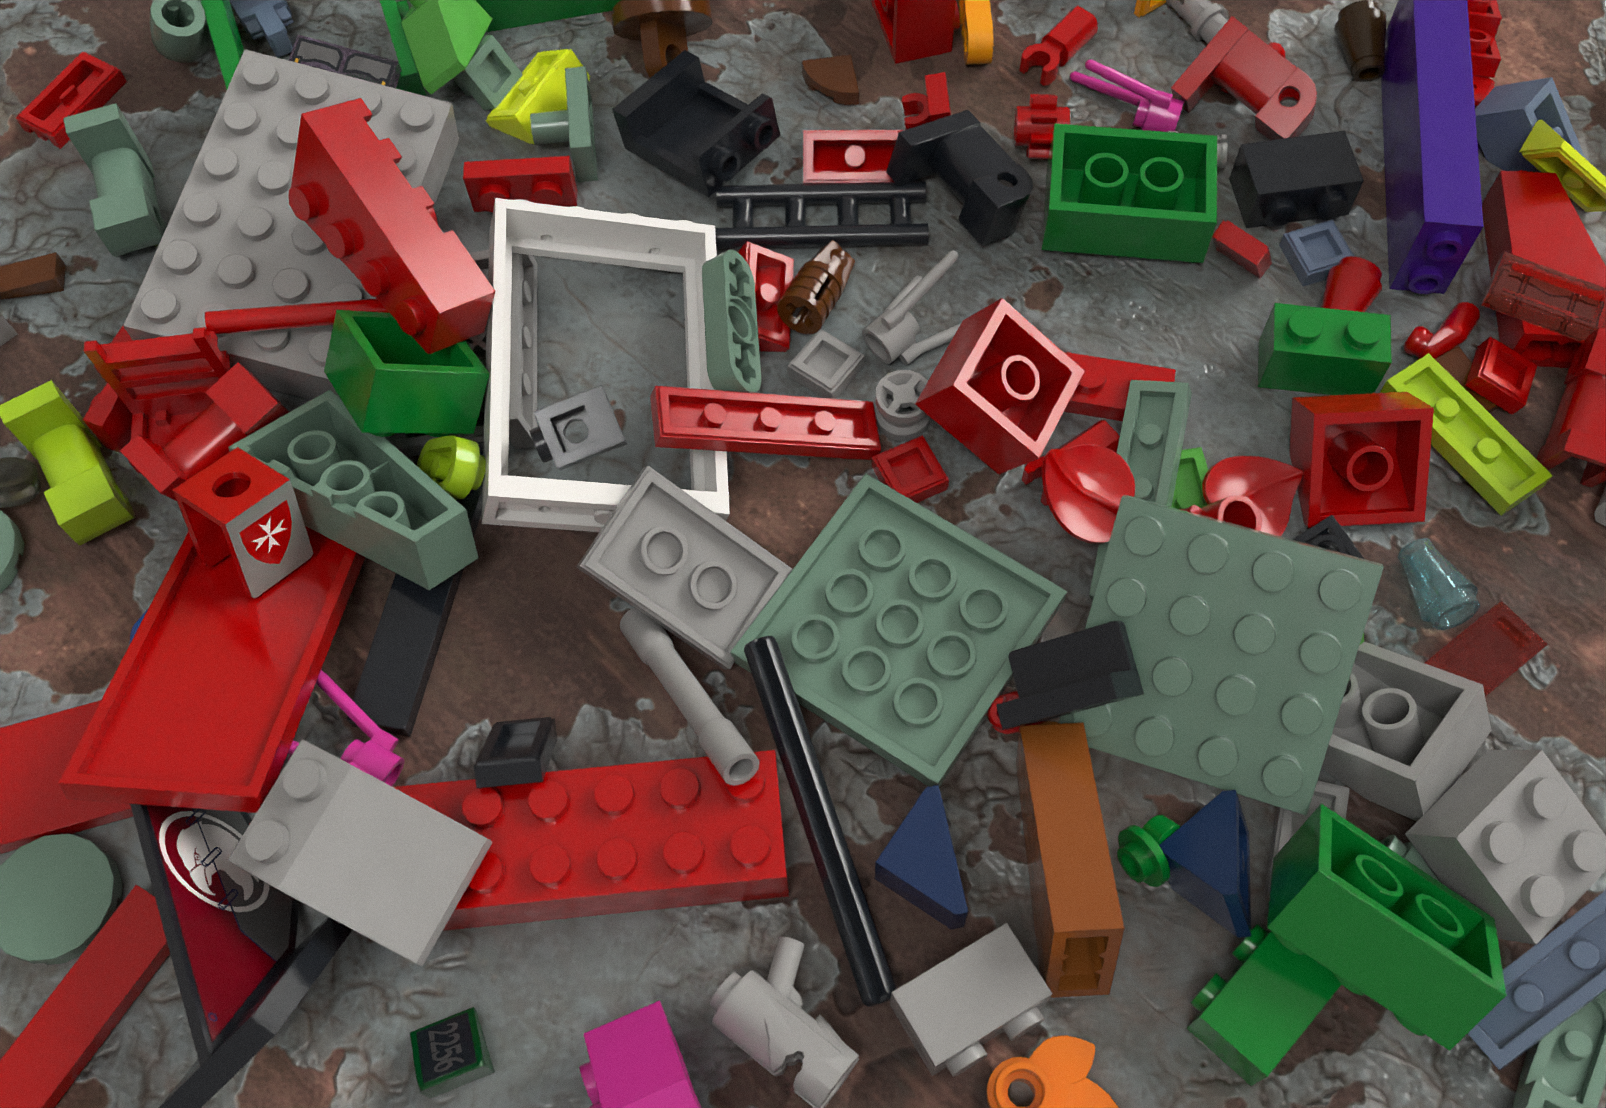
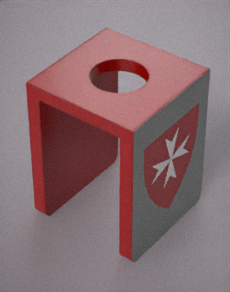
[173,447,313,598]

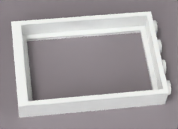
[482,198,730,532]

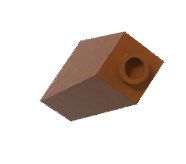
[1016,721,1124,998]

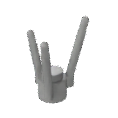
[862,250,961,366]

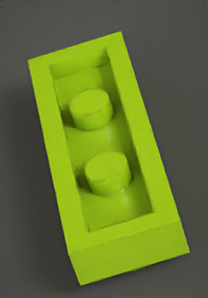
[1380,353,1553,516]

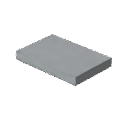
[576,465,793,669]

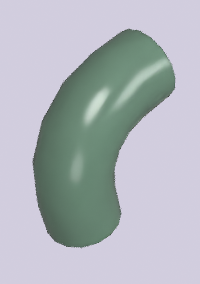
[149,0,213,63]

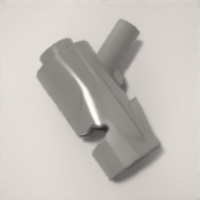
[710,937,859,1108]

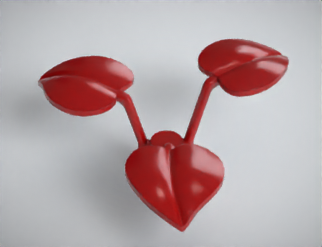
[1042,444,1303,544]

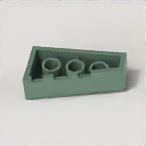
[228,390,479,590]

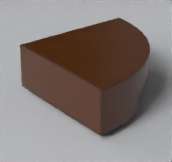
[802,54,859,105]

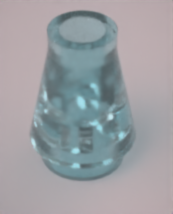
[1398,538,1480,630]

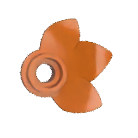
[986,1035,1118,1108]

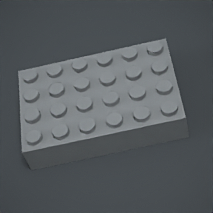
[123,49,459,400]

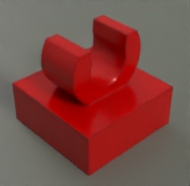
[902,72,951,130]

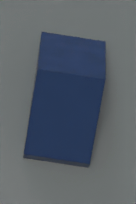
[874,785,968,930]
[1159,790,1251,938]

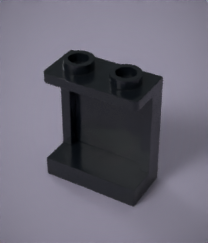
[612,50,781,197]

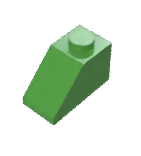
[401,0,493,94]

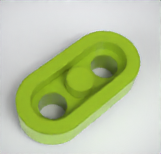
[417,435,486,500]

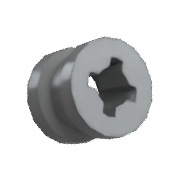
[875,370,930,441]

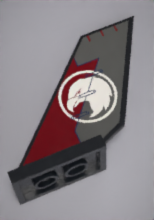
[130,804,352,1108]

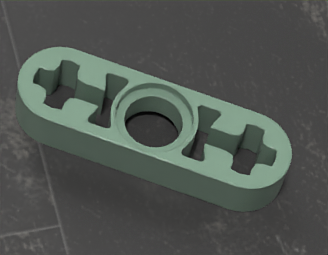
[702,250,761,393]

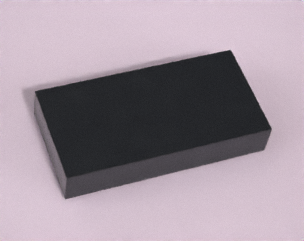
[474,717,557,788]

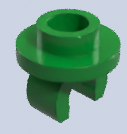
[1117,815,1180,888]

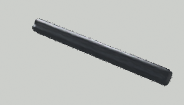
[744,636,897,1007]

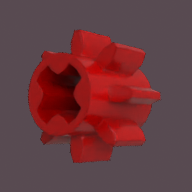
[1014,94,1070,159]

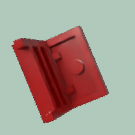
[84,327,231,474]

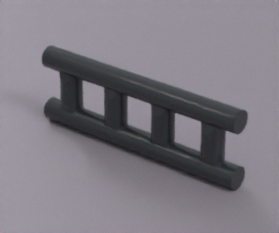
[716,181,929,249]

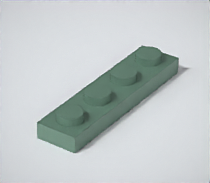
[1089,380,1192,601]

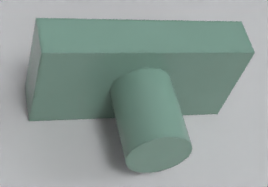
[530,66,598,182]

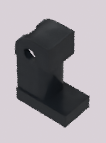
[886,110,1033,246]

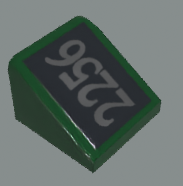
[410,1007,495,1099]

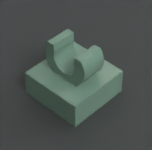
[453,35,523,110]

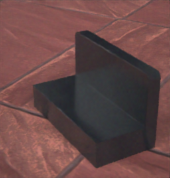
[996,621,1144,729]

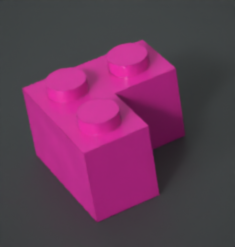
[579,1000,701,1108]

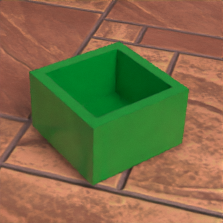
[324,310,490,437]

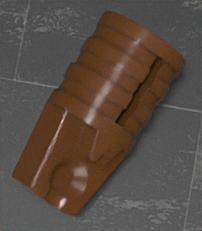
[777,240,855,334]

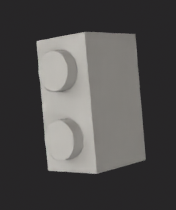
[890,923,1052,1077]

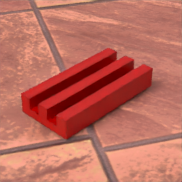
[16,51,127,149]

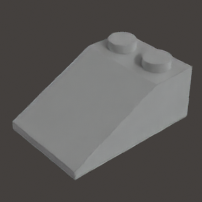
[1322,641,1491,821]
[228,739,493,966]

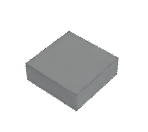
[787,329,865,399]

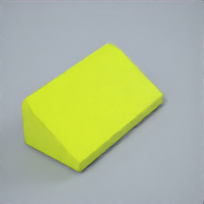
[485,49,590,145]
[1519,120,1606,212]

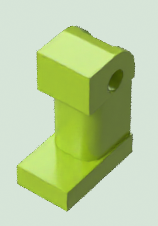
[0,380,135,546]

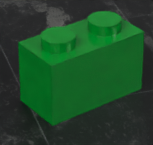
[1258,303,1392,395]
[1186,924,1342,1086]

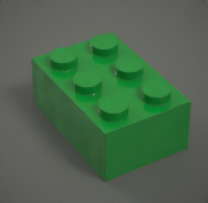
[1042,123,1217,263]
[1267,804,1506,1051]

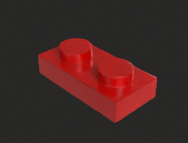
[463,156,577,212]
[1064,352,1176,421]

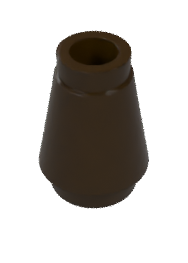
[1334,0,1387,82]

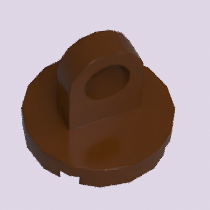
[611,0,712,78]

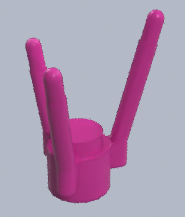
[1070,59,1184,132]
[288,670,404,787]

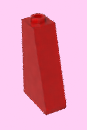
[1482,170,1606,368]

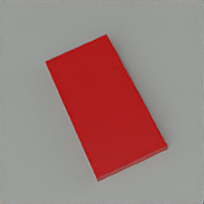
[58,526,365,813]

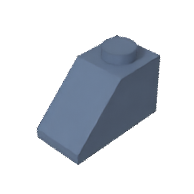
[1475,77,1585,172]

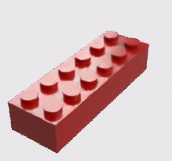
[393,750,789,931]

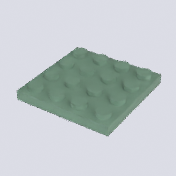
[730,473,1067,787]
[1059,495,1384,816]

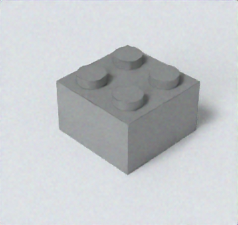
[1405,750,1606,945]

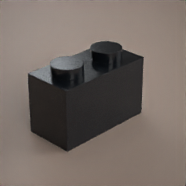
[1229,131,1364,228]

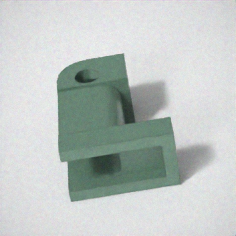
[63,103,166,258]

